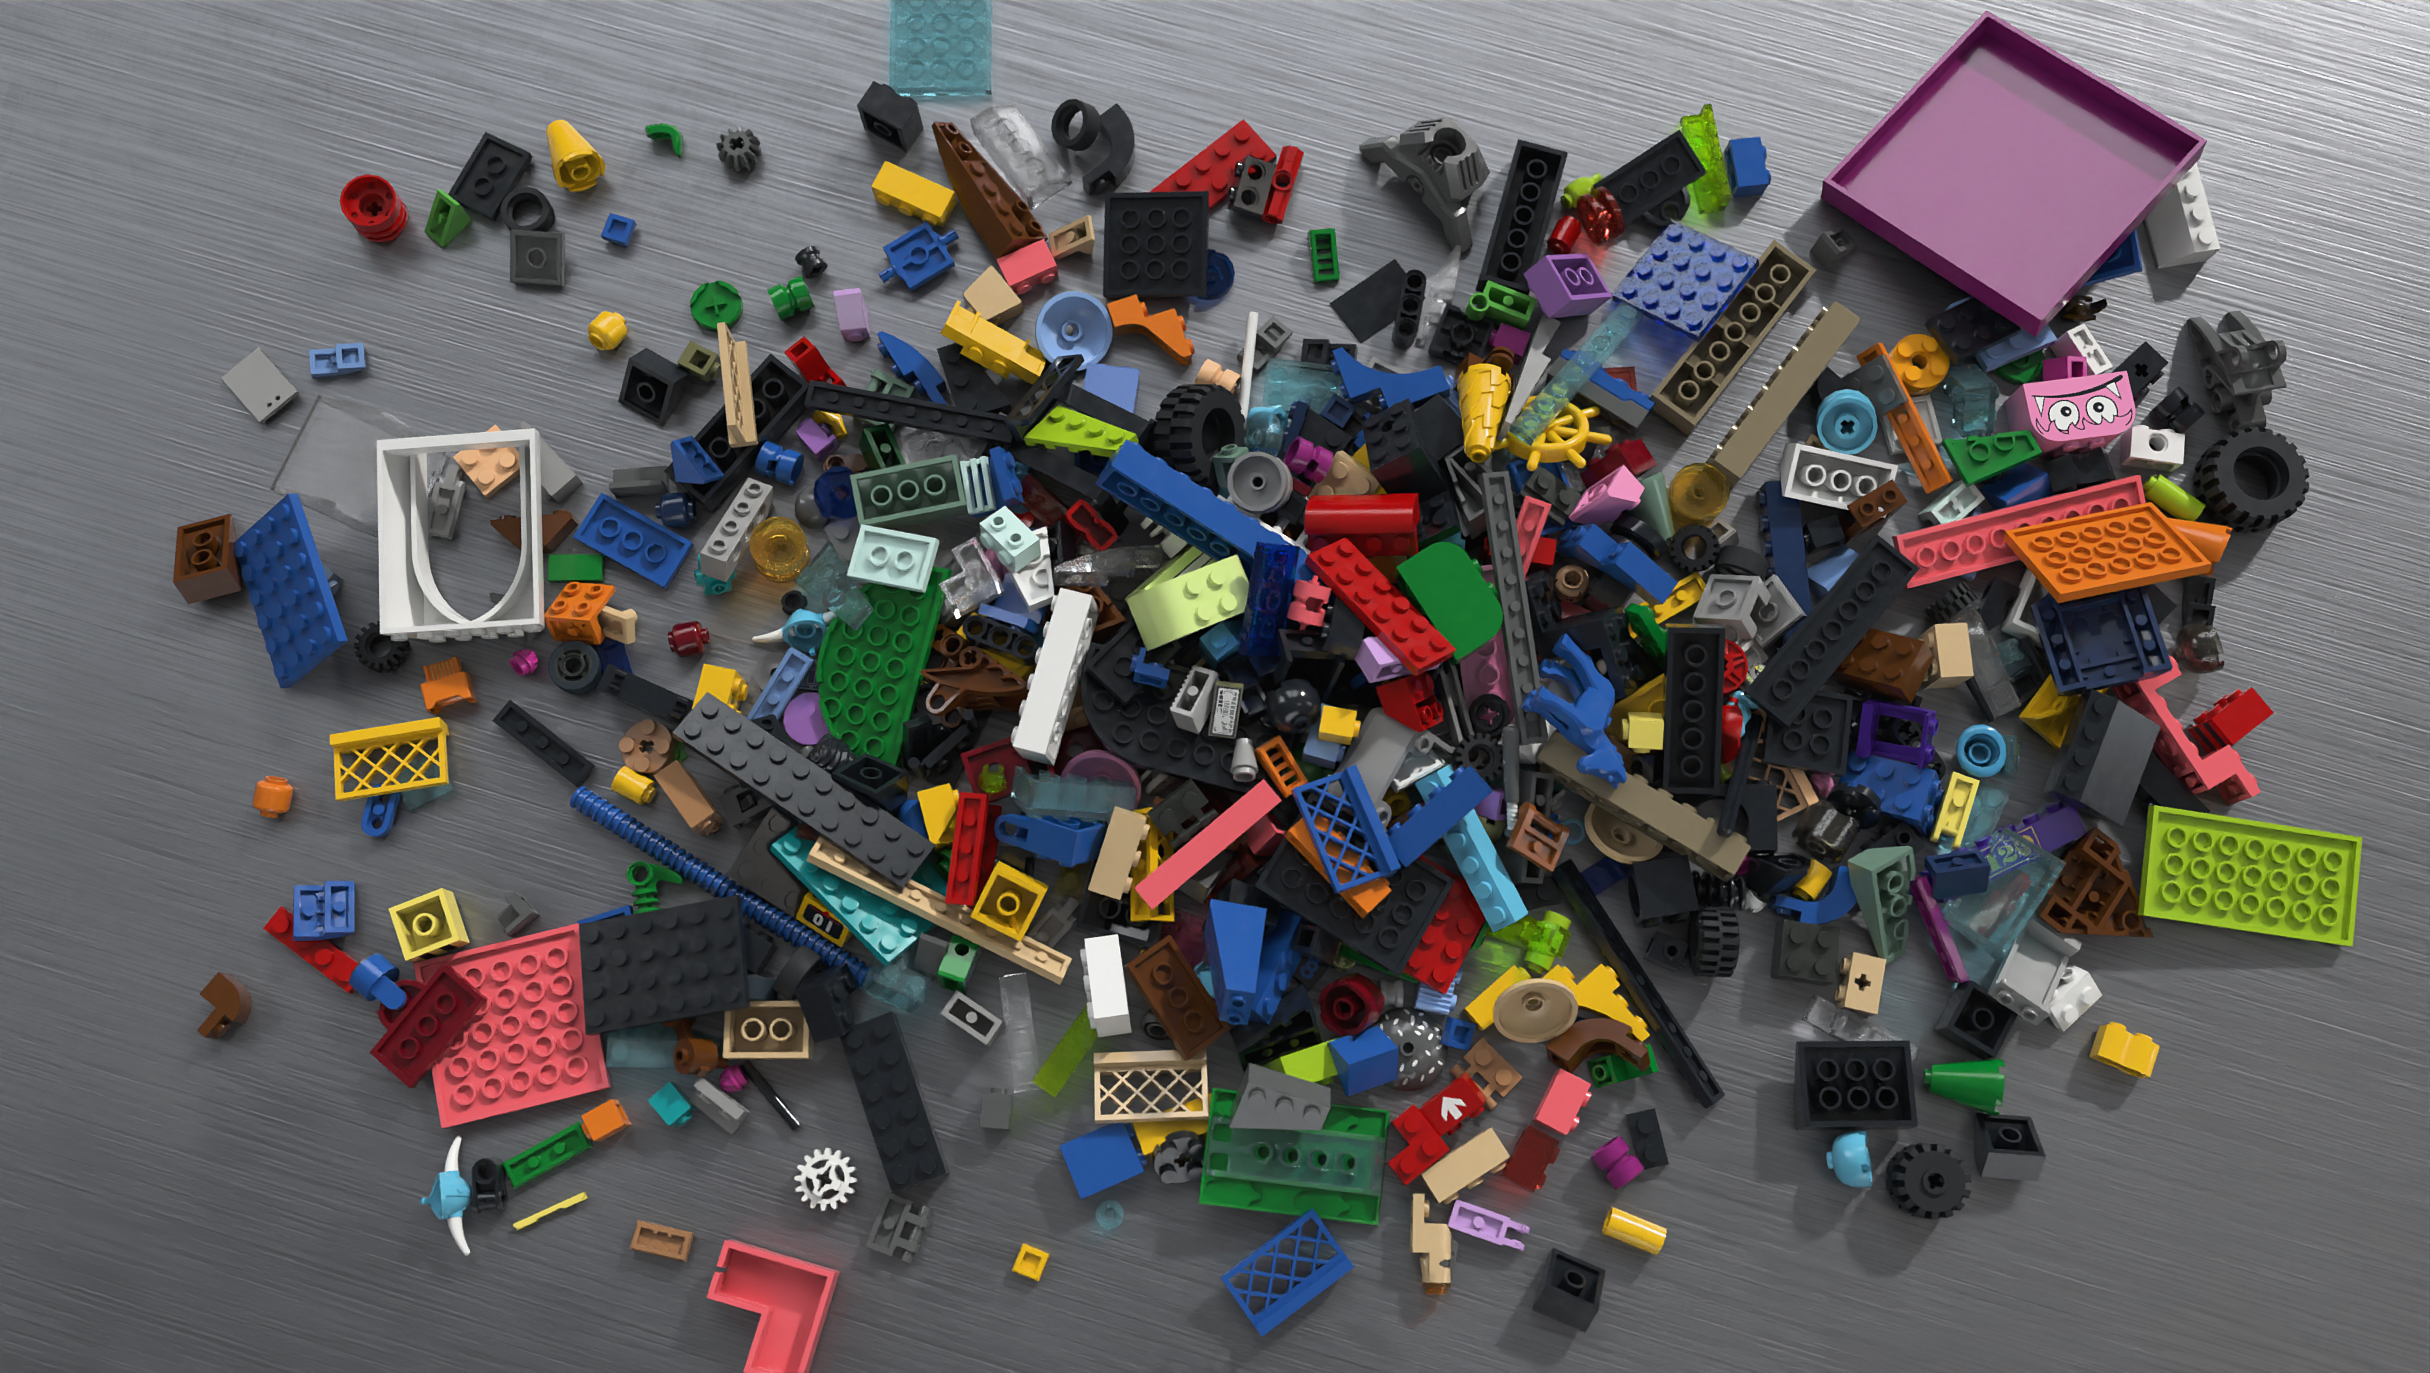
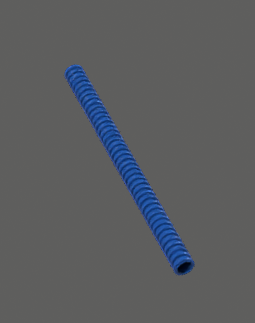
[570,786,873,988]

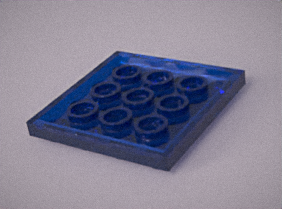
[1612,219,1759,342]

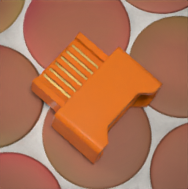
[420,656,478,714]

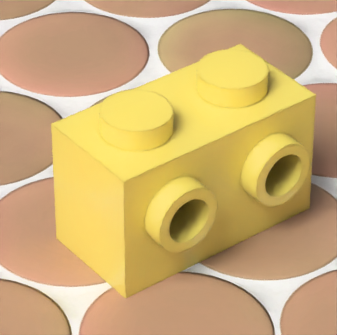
[1621,711,1664,753]

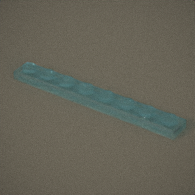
[1509,300,1644,446]

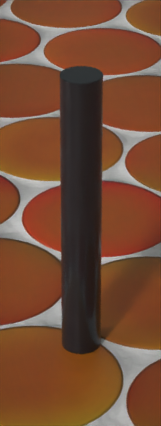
[740,1060,802,1131]

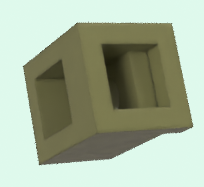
[677,340,721,383]

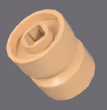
[1194,359,1241,395]

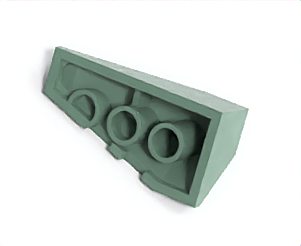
[1847,846,1916,964]

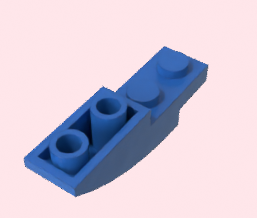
[877,331,947,405]

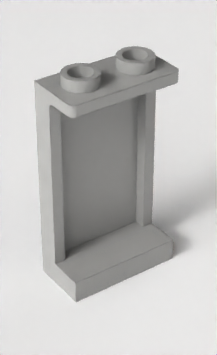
[1987,911,2082,1026]

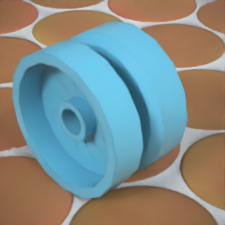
[1816,389,1878,455]

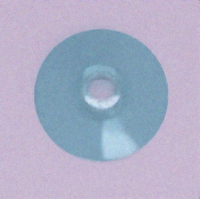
[1244,411,1283,457]

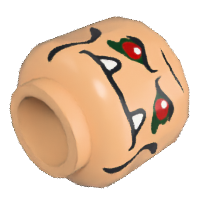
[1554,565,1589,603]

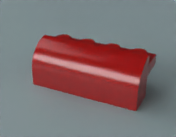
[1304,493,1420,556]

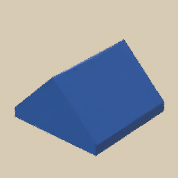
[1979,463,2053,510]
[1327,1026,1398,1097]

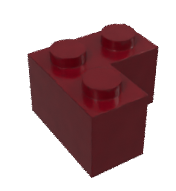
[1579,438,1657,489]

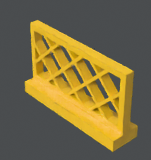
[330,717,449,802]

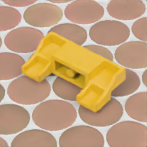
[940,300,1047,385]

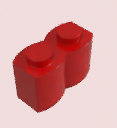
[1064,499,1118,554]

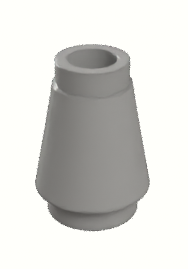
[1230,738,1258,782]

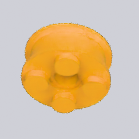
[1889,334,1949,396]

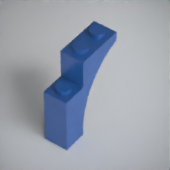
[1330,347,1450,411]
[1556,523,1678,606]

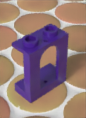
[1856,699,1939,769]

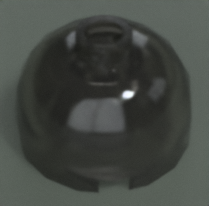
[2171,619,2224,674]

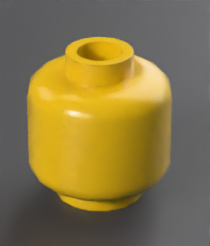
[587,311,628,350]

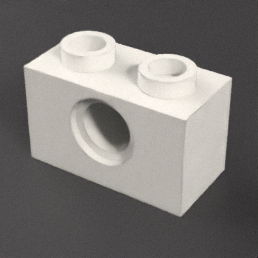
[2120,425,2185,472]

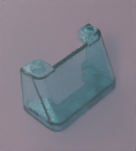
[1941,827,2066,962]

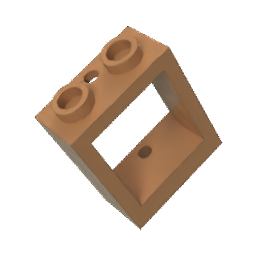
[654,759,725,837]

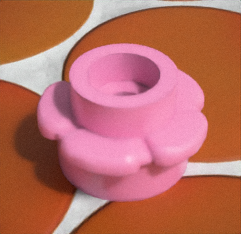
[1809,773,1834,797]

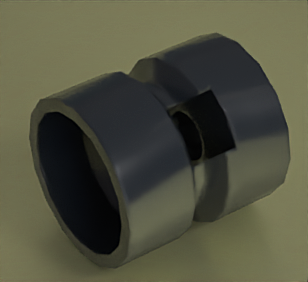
[2152,386,2206,434]

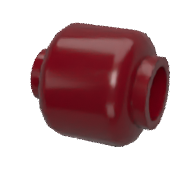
[668,620,710,657]

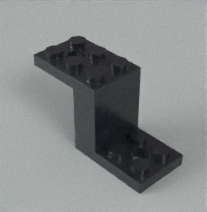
[1362,398,1461,552]
[1525,568,1645,700]

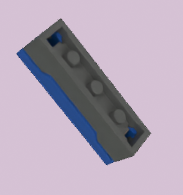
[1546,348,1654,436]

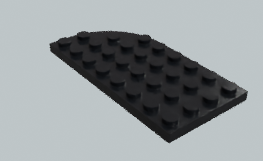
[1081,642,1295,798]

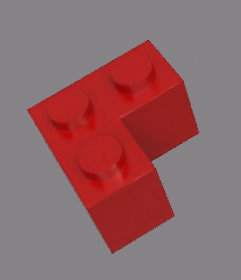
[1385,1104,1450,1186]

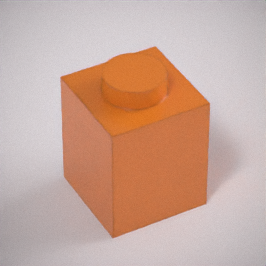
[581,1099,631,1142]

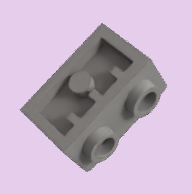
[689,1077,751,1134]

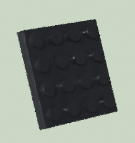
[1103,191,1209,298]

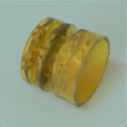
[749,517,810,583]

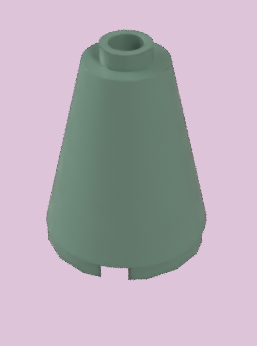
[1624,471,1675,544]

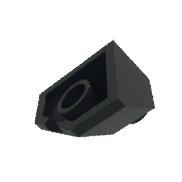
[1747,852,1811,898]

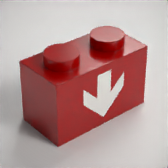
[1419,1071,1487,1137]

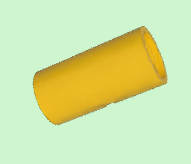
[1602,1207,1666,1256]

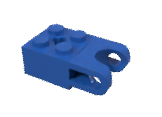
[994,809,1107,867]

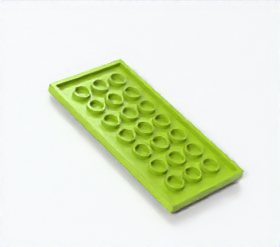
[2138,805,2362,947]

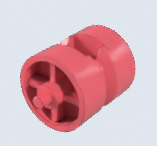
[1287,575,1331,630]

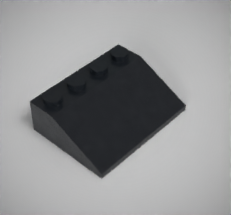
[2042,689,2161,827]
[1074,820,1185,948]
[1794,1041,1918,1130]

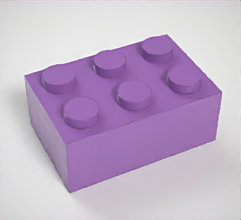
[1524,253,1613,318]

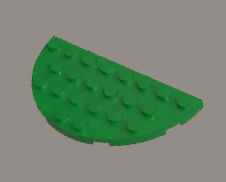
[816,567,952,767]

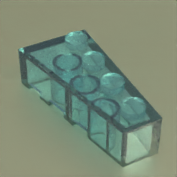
[1010,766,1137,823]

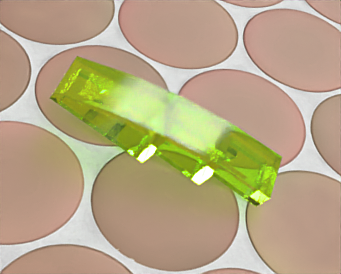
[1032,1005,1098,1098]

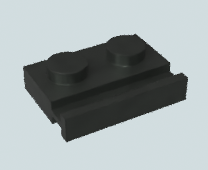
[1516,464,1581,528]

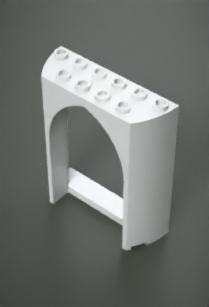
[377,428,545,643]

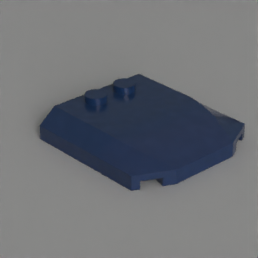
[2030,585,2173,696]

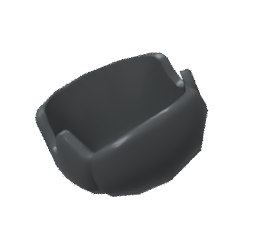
[795,486,836,529]

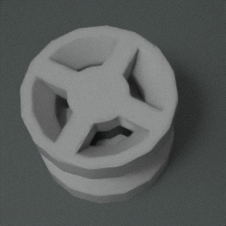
[1379,980,1403,1007]

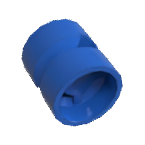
[755,441,804,486]

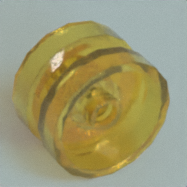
[1667,463,1730,527]

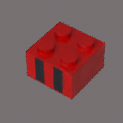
[2187,687,2274,753]

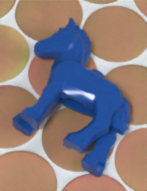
[1521,633,1627,789]

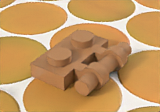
[1449,1038,1523,1111]

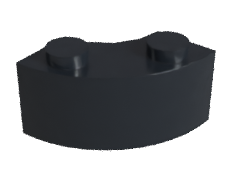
[2043,447,2116,494]

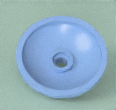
[1035,291,1112,371]

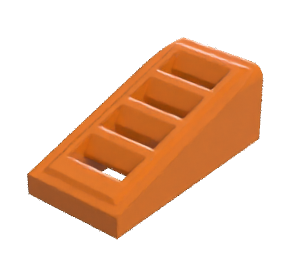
[1254,735,1309,798]

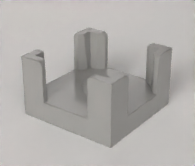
[1693,574,1771,639]

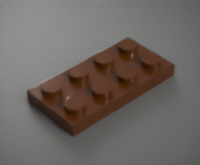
[1123,935,1231,1061]

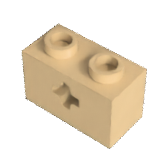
[1835,952,1886,1016]

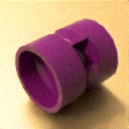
[1284,436,1333,484]
[1590,1135,1644,1190]

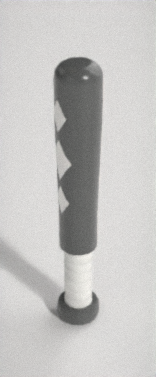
[1502,726,1520,837]

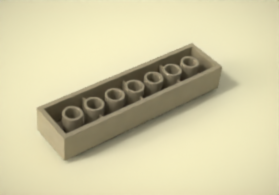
[1650,240,1816,435]
[1703,301,1861,494]
[1534,730,1752,882]

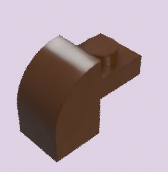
[197,972,252,1039]

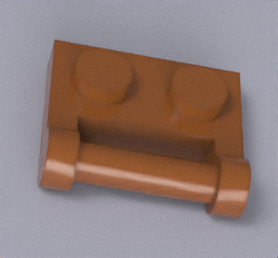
[1506,802,1570,872]

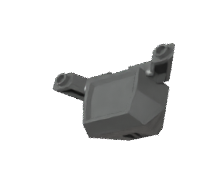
[1359,118,1490,253]

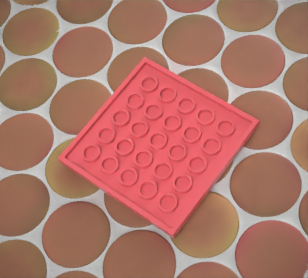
[413,923,612,1129]

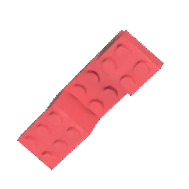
[2111,654,2261,806]

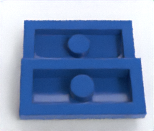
[293,881,355,941]

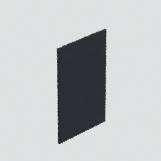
[1330,259,1426,343]

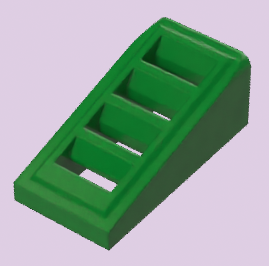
[1307,228,1340,283]

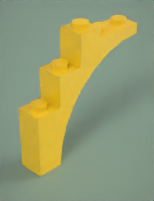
[1462,963,1650,1042]

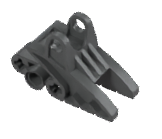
[2186,310,2287,432]

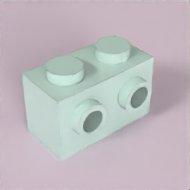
[979,506,1041,572]

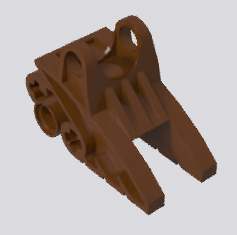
[920,624,1029,730]

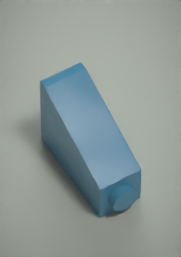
[1199,620,1259,673]

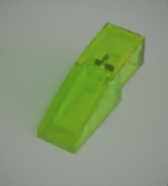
[1485,915,1572,959]

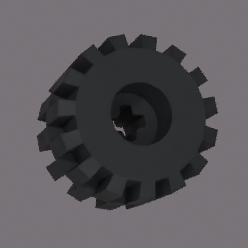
[1885,1144,1972,1220]

